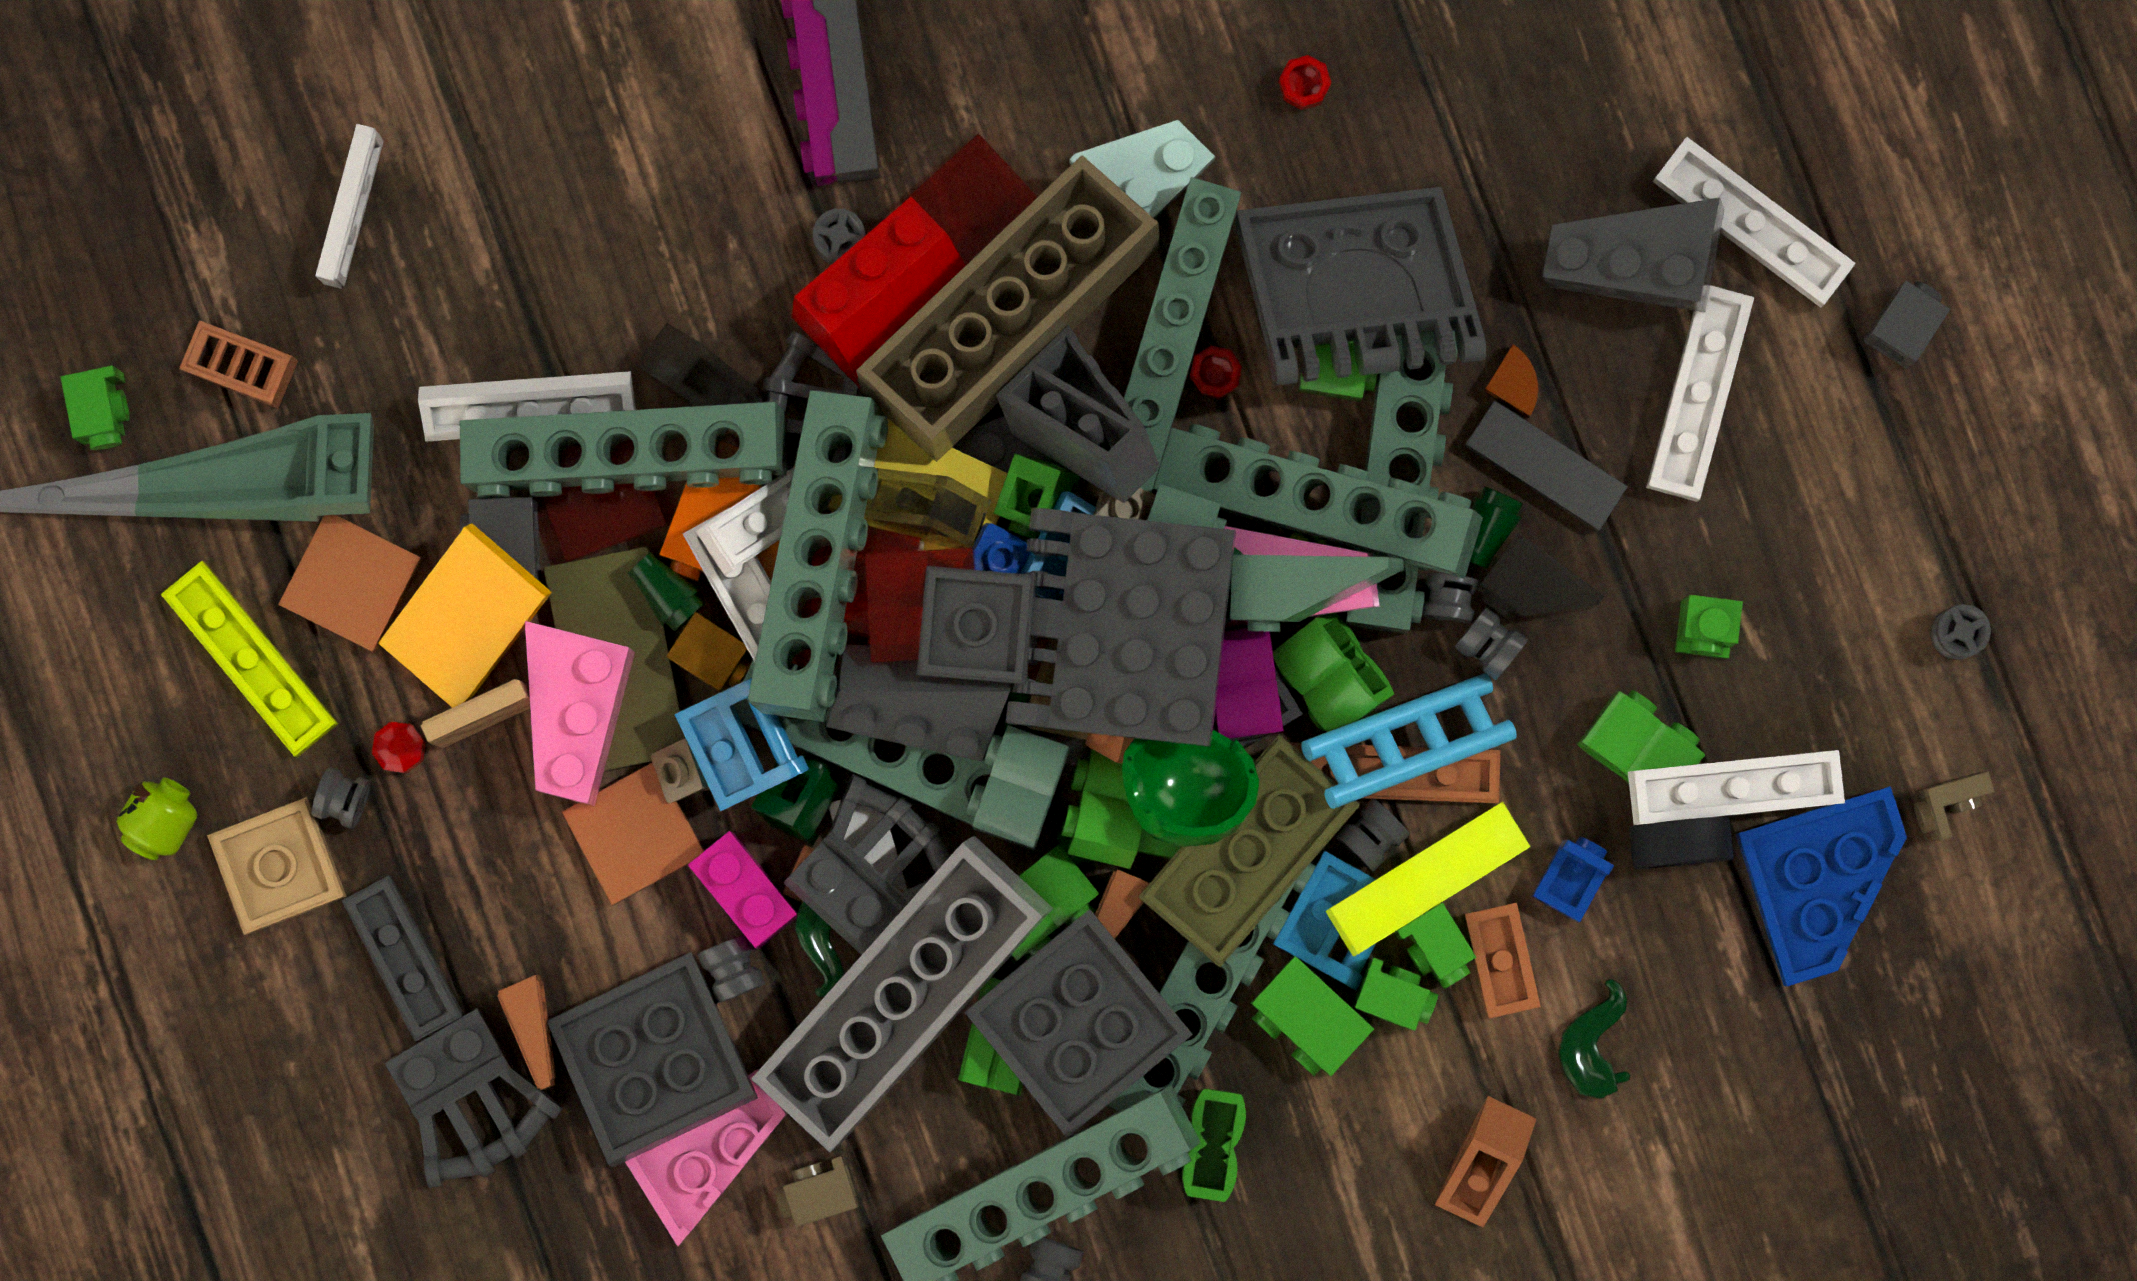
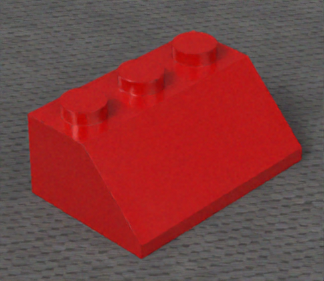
[791,197,966,390]

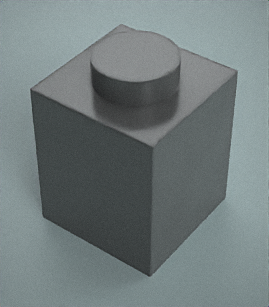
[1862,281,1950,369]

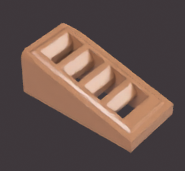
[179,320,298,409]
[1095,869,1150,939]
[497,975,556,1090]

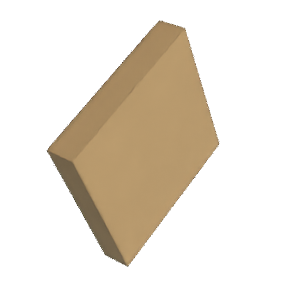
[420,679,530,748]
[207,797,347,935]

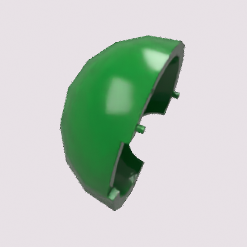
[1122,730,1259,847]

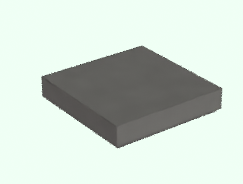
[917,566,1036,685]

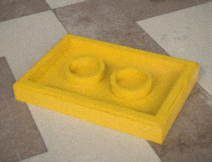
[378,523,552,708]

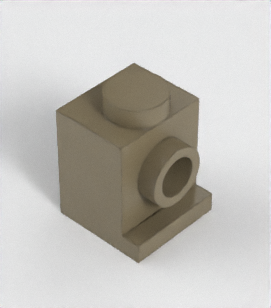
[774,1154,860,1227]

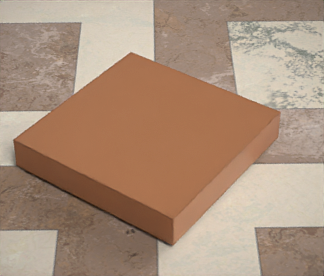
[278,515,423,653]
[562,763,705,906]

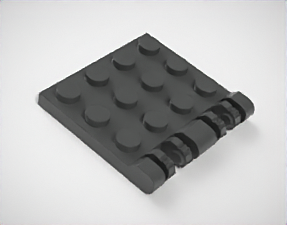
[1235,187,1486,386]
[1005,508,1236,747]

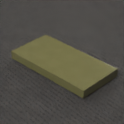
[544,546,685,772]
[1138,735,1360,968]

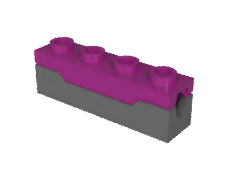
[781,0,880,186]

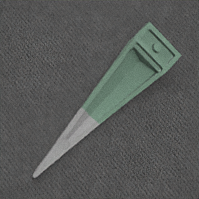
[0,413,374,522]

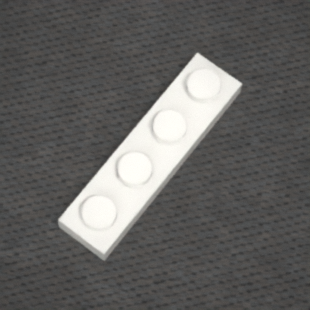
[1653,137,1856,308]
[1646,285,1754,502]
[418,371,636,442]
[1628,750,1845,825]

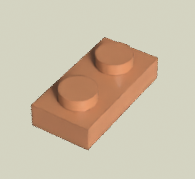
[1463,903,1541,1019]

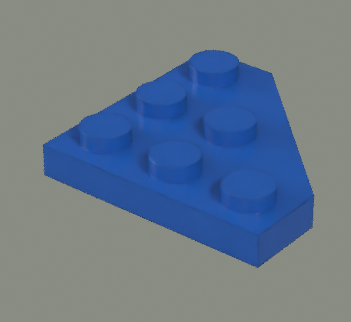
[1736,786,1907,986]

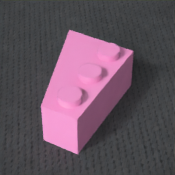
[525,621,635,806]

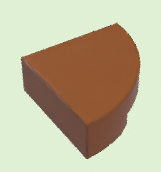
[1484,344,1538,419]

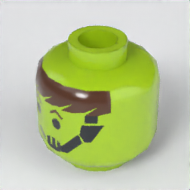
[116,777,197,860]

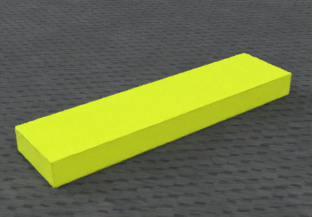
[161,561,338,758]
[1325,802,1531,957]

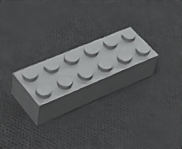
[751,836,1054,1152]

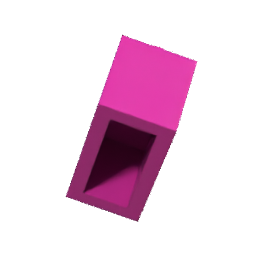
[688,831,797,949]

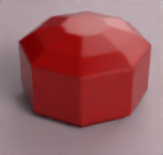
[1278,55,1332,110]
[1190,345,1242,400]
[372,721,426,774]

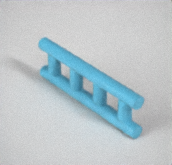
[1301,673,1517,809]

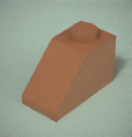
[1435,1096,1536,1227]

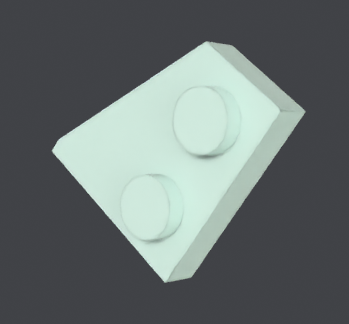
[1069,120,1215,219]

